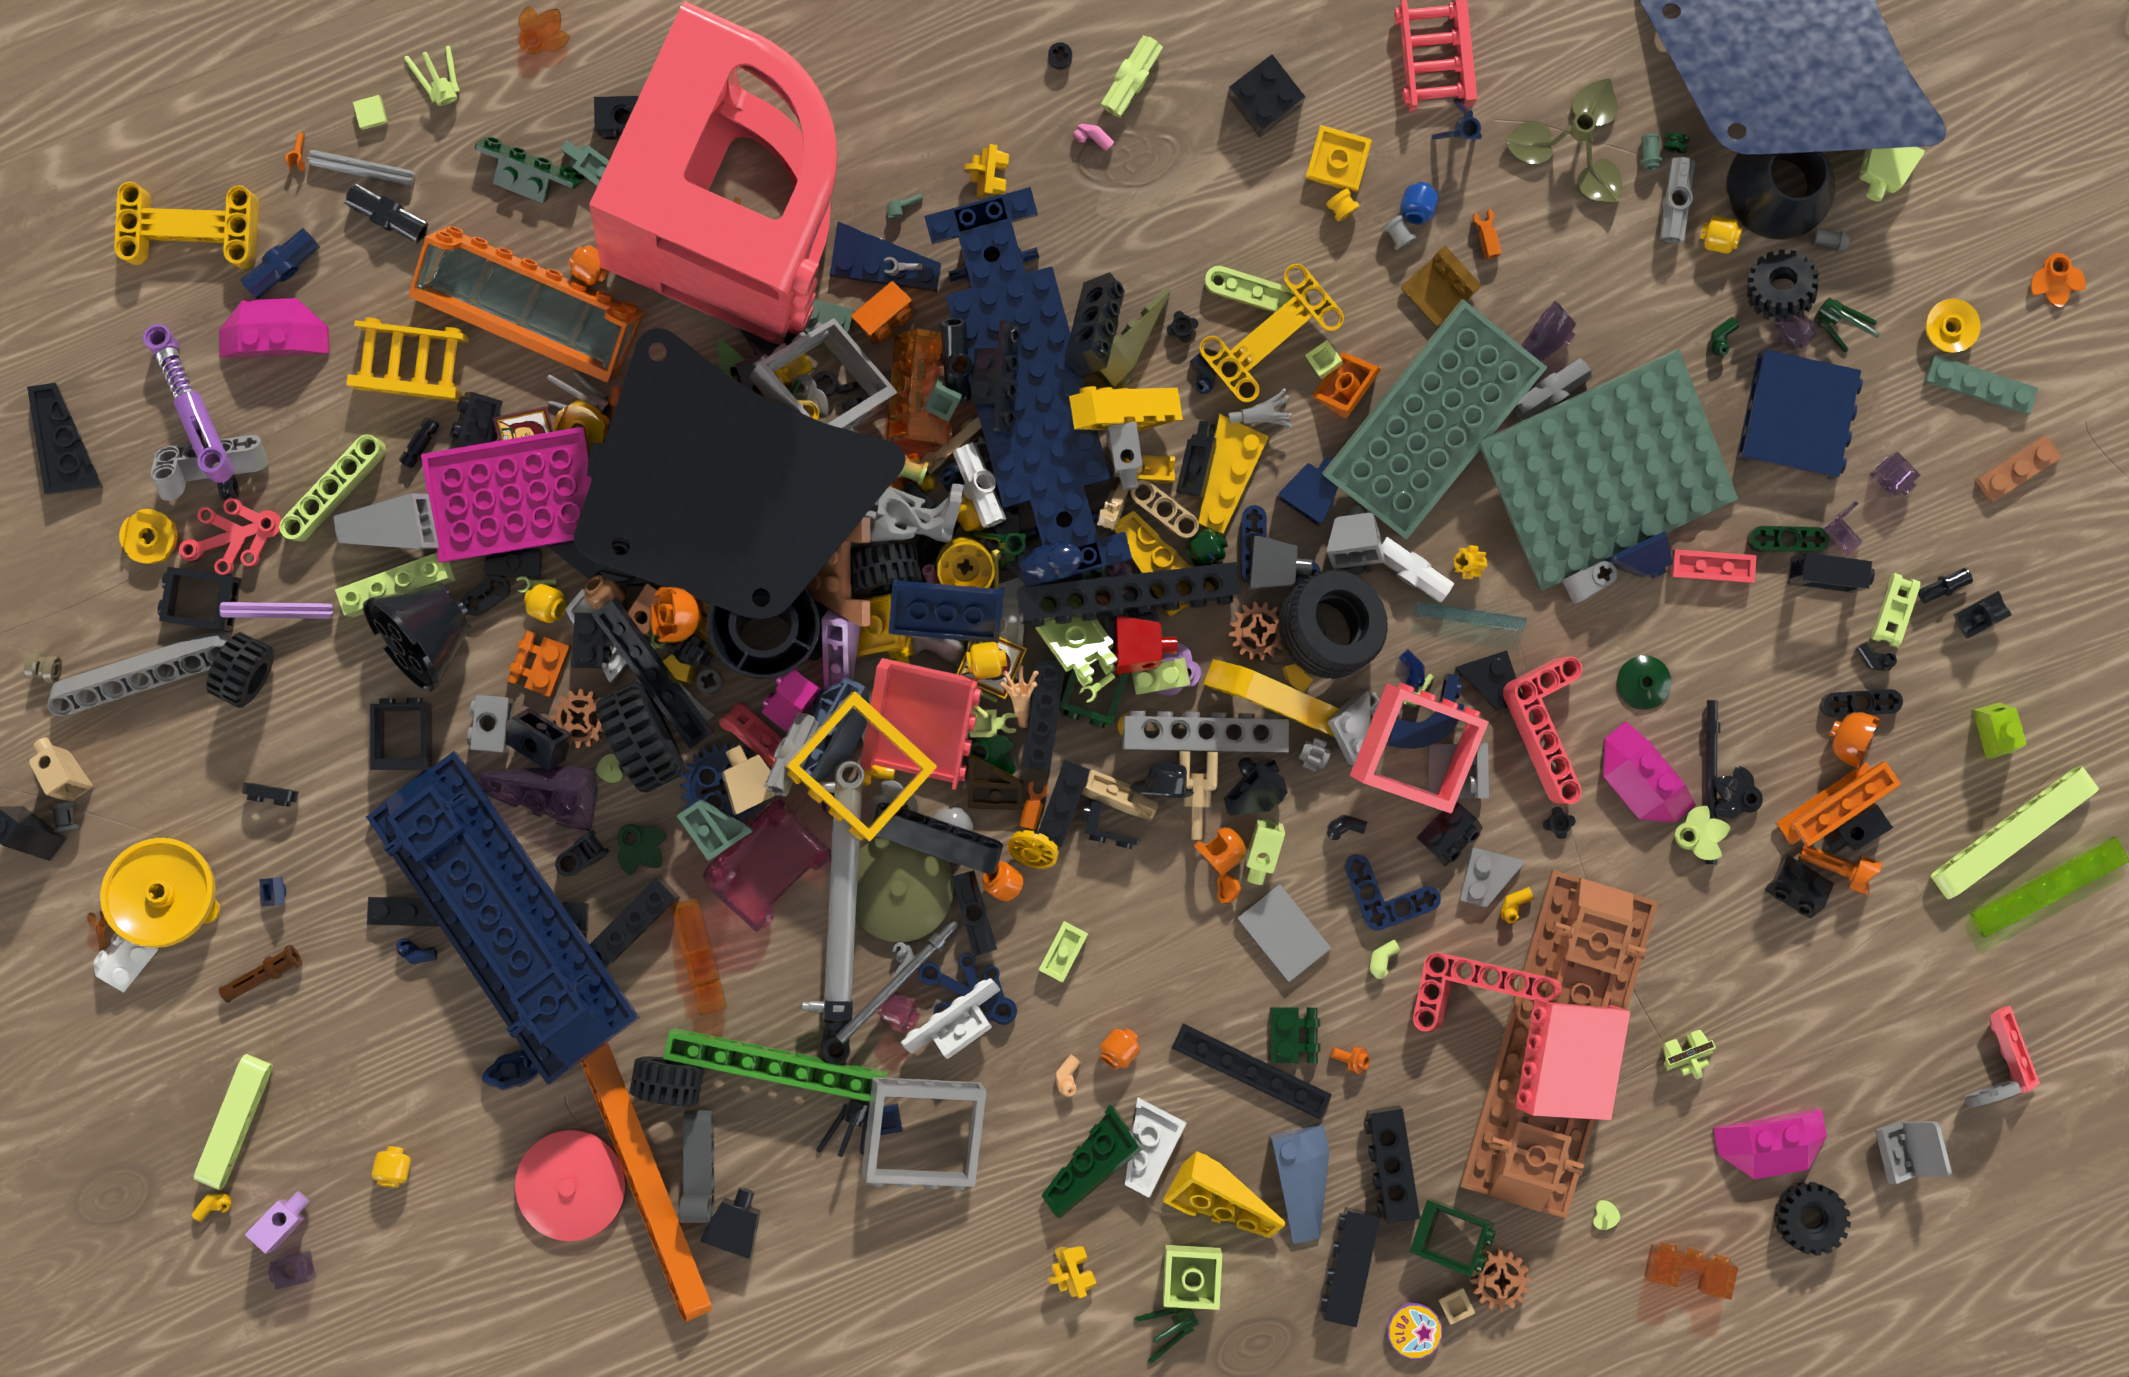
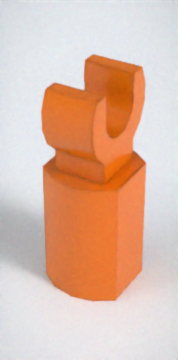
[1472,209,1502,260]
[1019,781,1048,830]

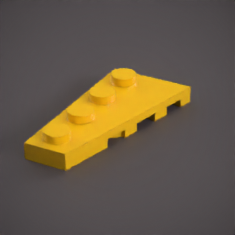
[1112,511,1215,618]

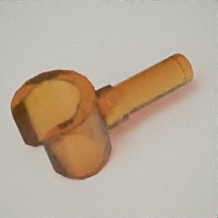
[87,911,108,950]

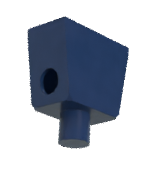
[1276,457,1339,527]

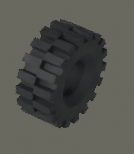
[1747,249,1819,322]
[1774,1182,1851,1255]

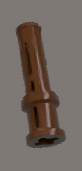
[219,945,302,1003]

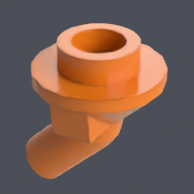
[1330,1047,1370,1075]

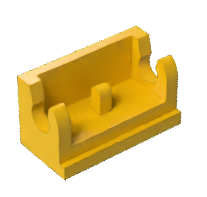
[1119,455,1175,484]

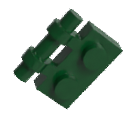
[1270,1007,1321,1063]

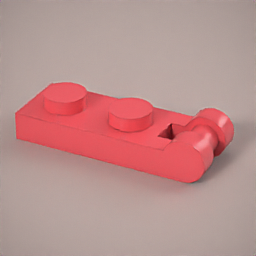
[719,702,782,767]

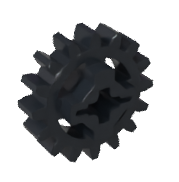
[667,634,718,669]

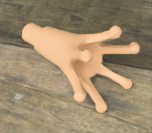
[1000,665,1039,728]

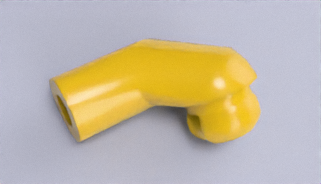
[1500,887,1534,924]

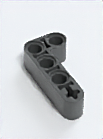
[680,1110,715,1223]

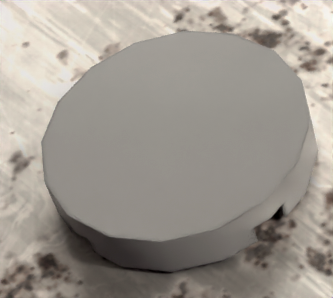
[1964,1081,2022,1108]

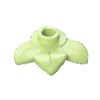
[1675,806,1731,860]

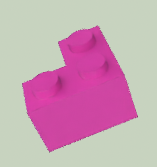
[761,669,823,733]

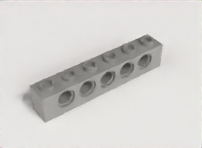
[1122,711,1289,753]

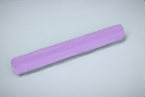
[220,602,333,619]

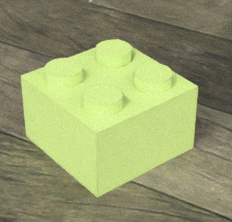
[1163,1245,1222,1310]

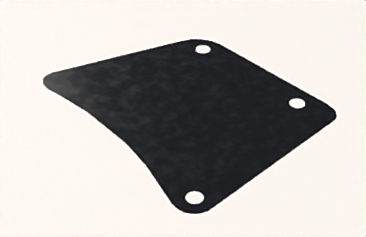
[573,328,906,619]

